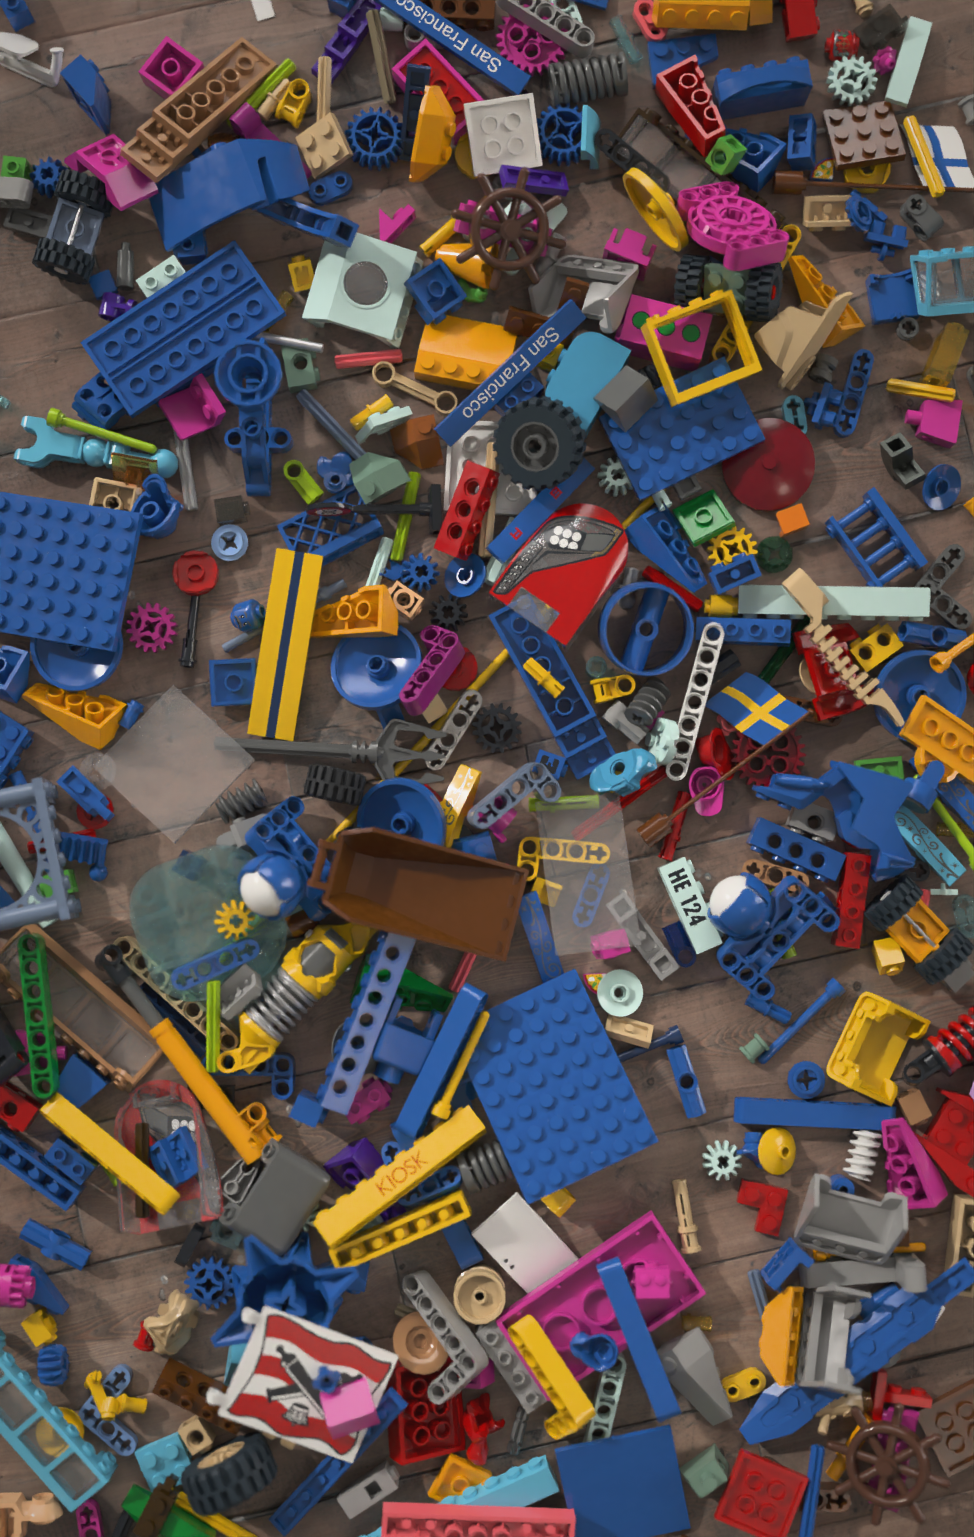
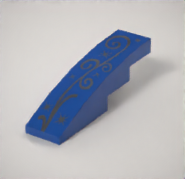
[909,757,974,833]
[519,891,564,983]

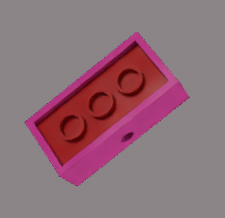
[392,38,484,146]

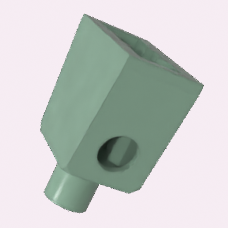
[679,1443,729,1498]

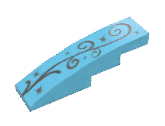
[894,805,967,887]

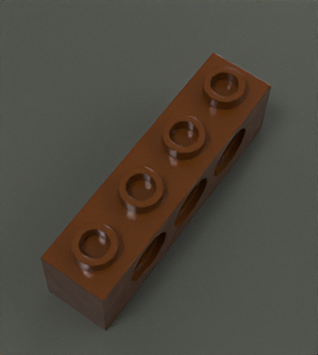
[403,0,495,32]
[152,1357,242,1435]

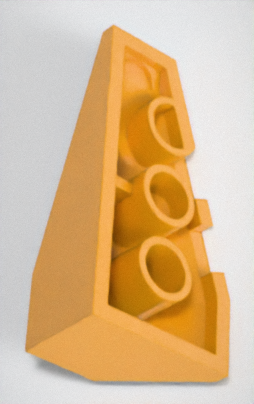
[788,255,865,348]
[311,585,399,638]
[22,683,127,750]

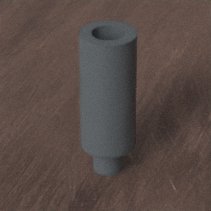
[117,242,134,291]

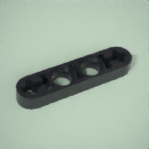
[594,129,670,193]

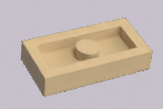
[605,1013,654,1049]

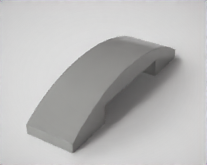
[605,892,680,981]

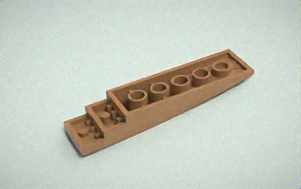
[120,37,277,183]

